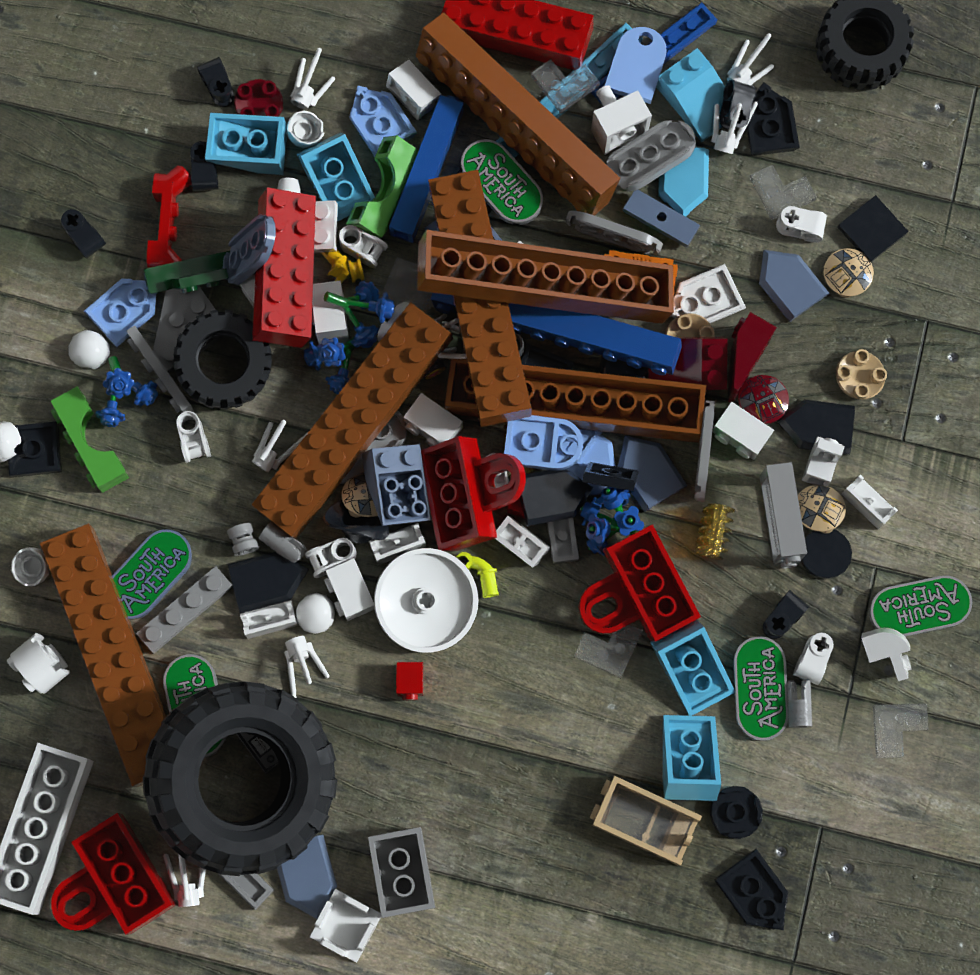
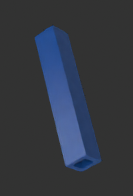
[389,95,464,243]

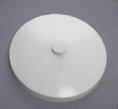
[374,548,478,653]

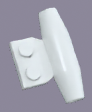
[277,178,338,253]

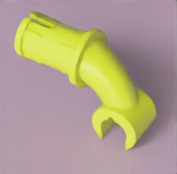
[456,552,499,598]

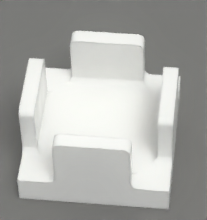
[310,889,381,963]

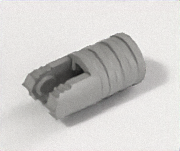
[259,521,307,563]
[787,679,812,728]

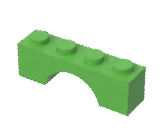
[346,135,419,238]
[51,386,129,493]

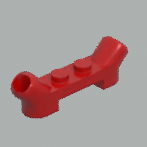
[147,165,192,268]

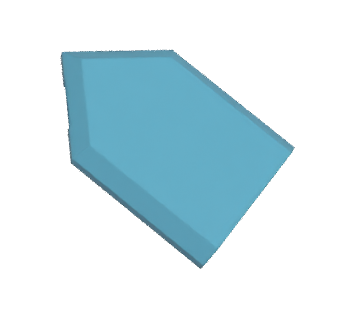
[658,148,709,217]

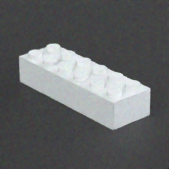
[0,743,94,915]

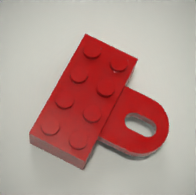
[421,436,526,551]
[578,524,701,642]
[51,813,177,935]

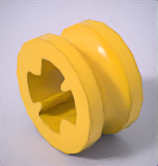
[348,258,365,283]

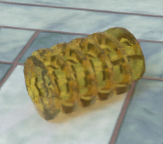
[694,503,735,560]

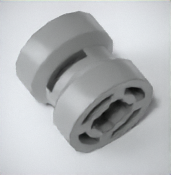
[227,523,259,556]

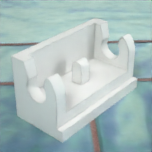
[386,60,441,120]
[841,475,898,530]
[495,516,551,568]
[369,523,426,565]
[240,600,298,639]

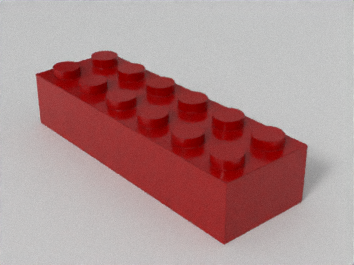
[441,0,594,72]
[253,187,316,348]

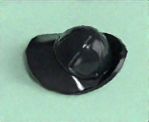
[323,500,389,544]

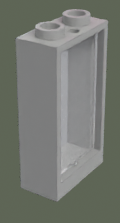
[759,462,807,569]

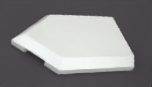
[670,264,746,324]

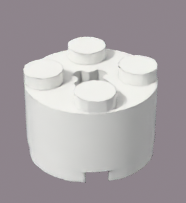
[7,633,70,694]

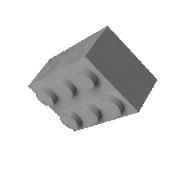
[368,827,436,918]

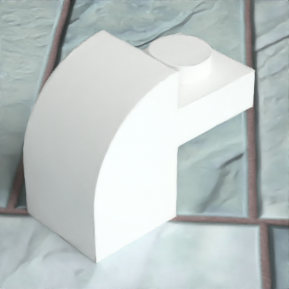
[802,437,845,486]
[861,628,912,681]

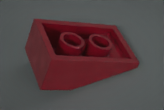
[728,312,777,403]
[648,337,728,390]

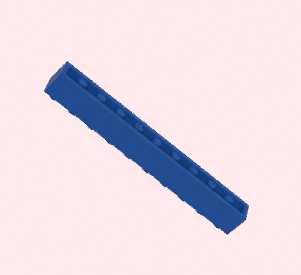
[431,293,682,375]

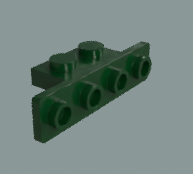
[143,250,230,294]

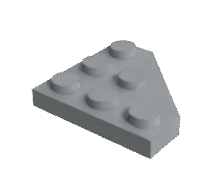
[153,285,225,373]

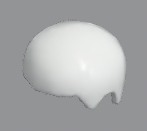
[286,110,324,148]
[68,330,110,369]
[0,421,21,462]
[11,547,50,586]
[296,593,335,634]

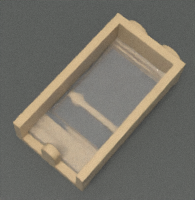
[590,776,702,866]

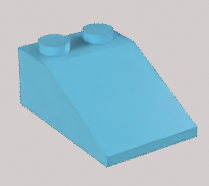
[656,48,728,142]
[205,113,287,175]
[297,132,375,221]
[650,620,735,716]
[662,715,721,801]

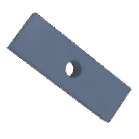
[623,190,700,248]

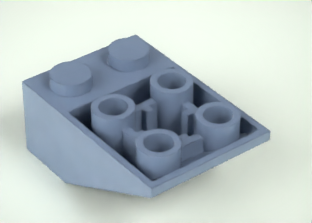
[362,444,431,526]

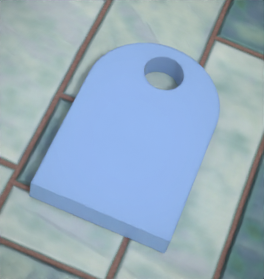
[605,27,667,104]
[504,415,583,471]

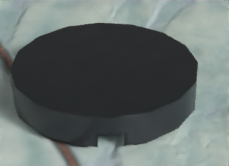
[801,529,852,580]
[710,786,763,839]

